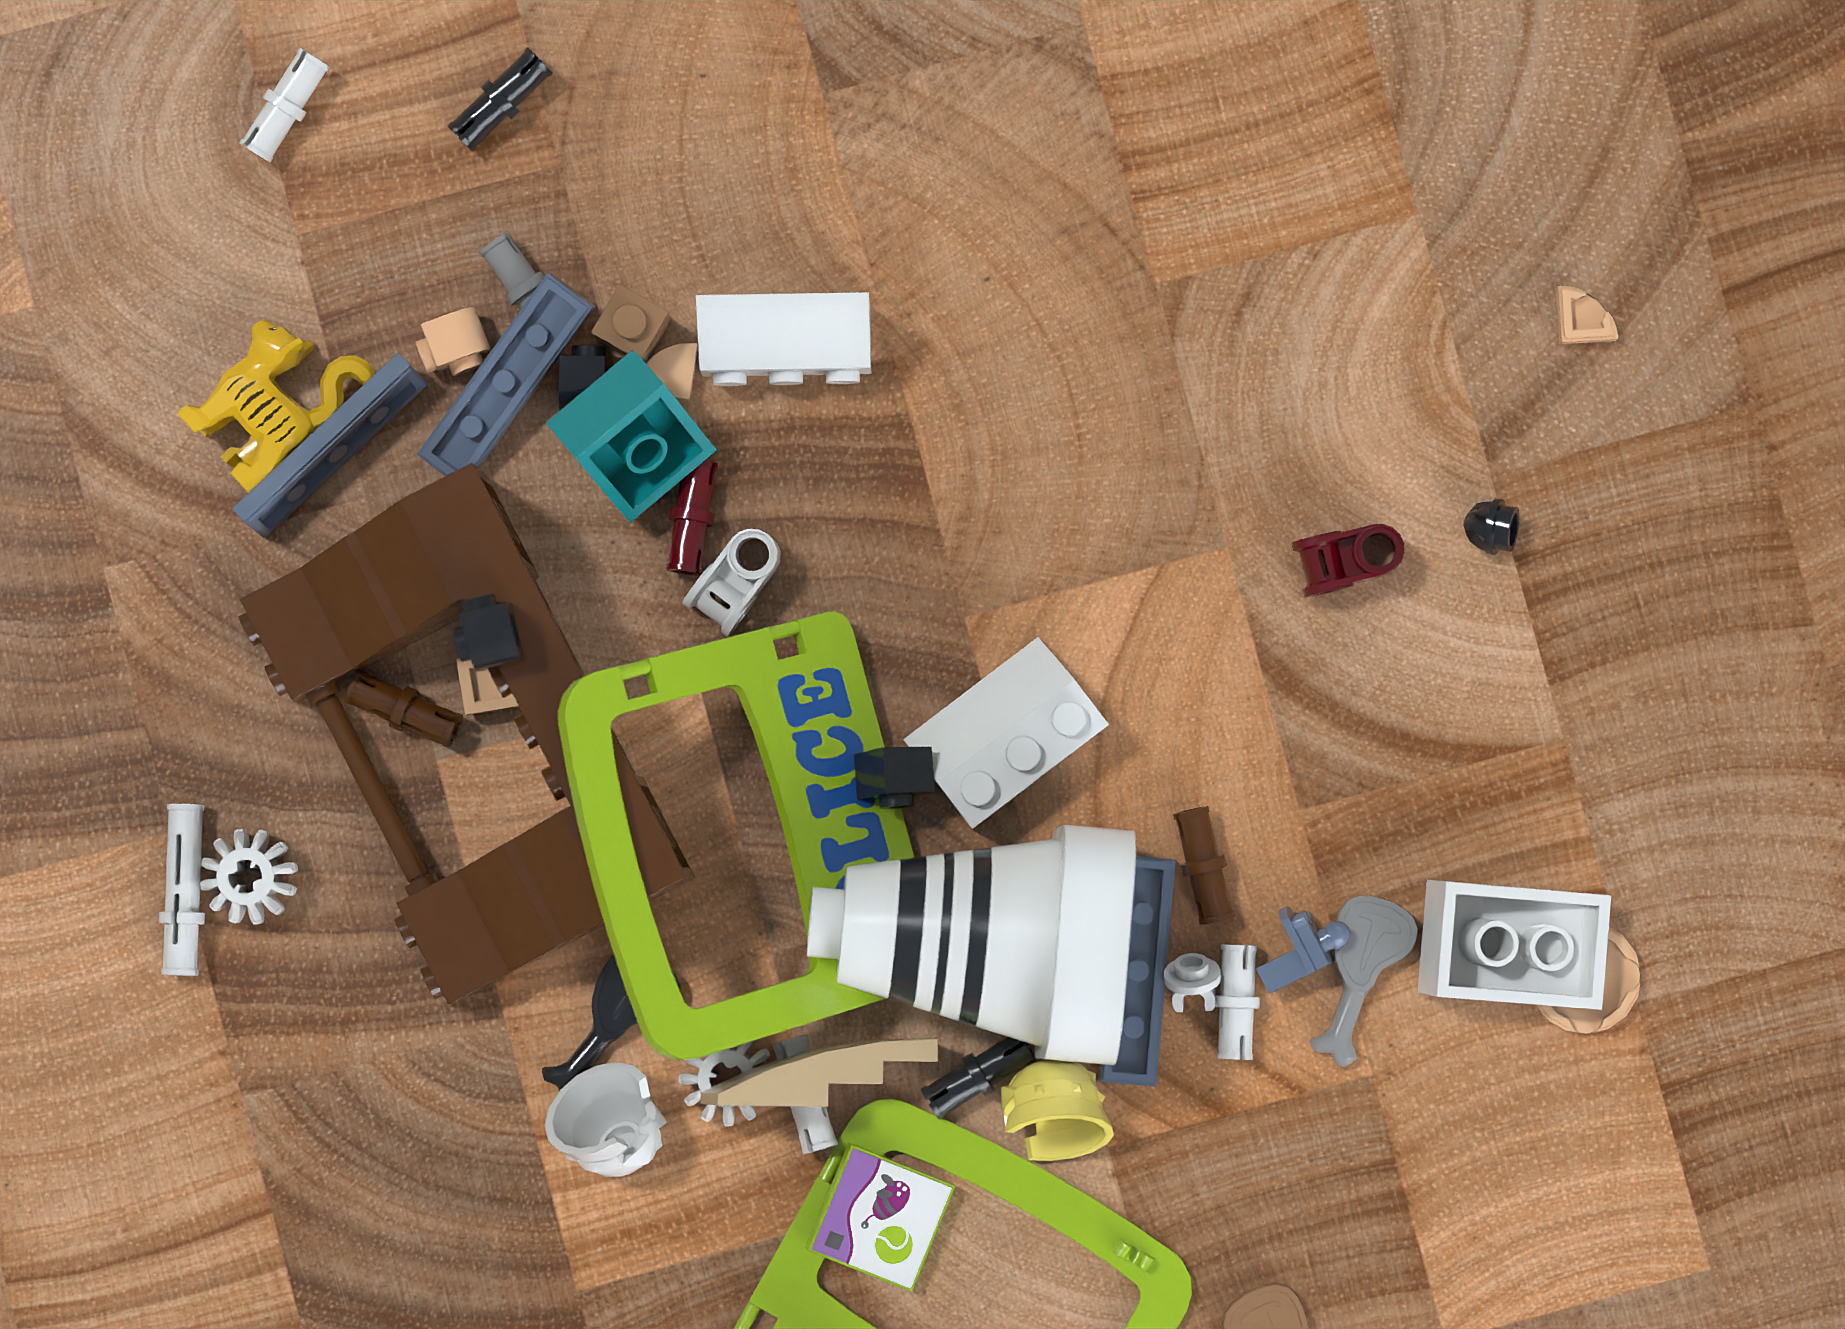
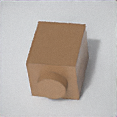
[591,283,672,363]

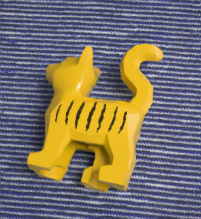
[177,319,375,493]

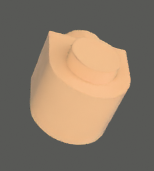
[415,307,491,376]

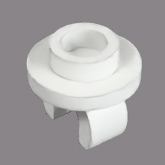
[1164,953,1221,1012]

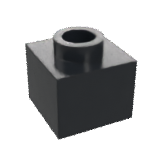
[854,746,935,809]

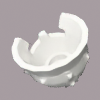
[545,1062,667,1177]

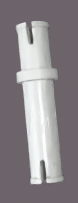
[159,804,205,976]

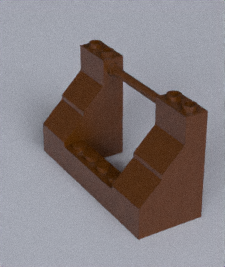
[238,463,695,1005]

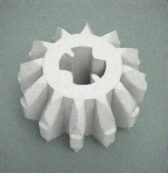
[200,829,298,924]
[679,1041,770,1126]

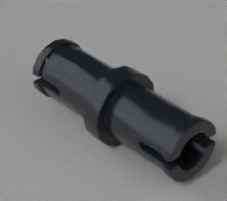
[447,47,553,152]
[921,1037,1037,1120]

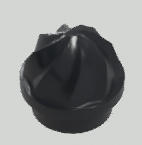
[1463,498,1520,555]

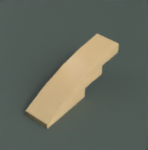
[700,1038,938,1107]

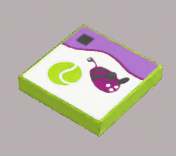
[805,1142,955,1292]

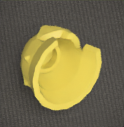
[1001,1060,1114,1161]

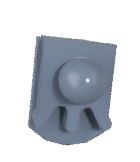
[1256,906,1350,994]

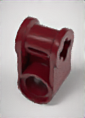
[1291,524,1405,598]

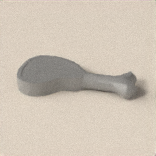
[1310,895,1417,1067]

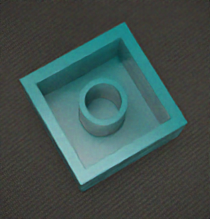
[546,350,717,523]

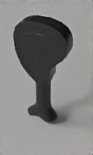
[542,954,681,1091]

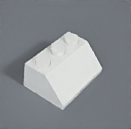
[696,292,871,386]
[903,637,1109,829]

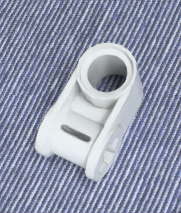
[682,529,781,638]

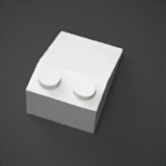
[1417,879,1611,1010]

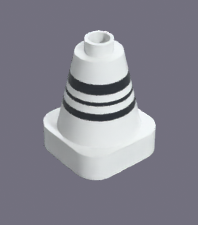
[807,825,1136,1065]

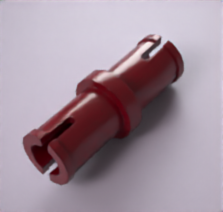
[666,460,718,576]

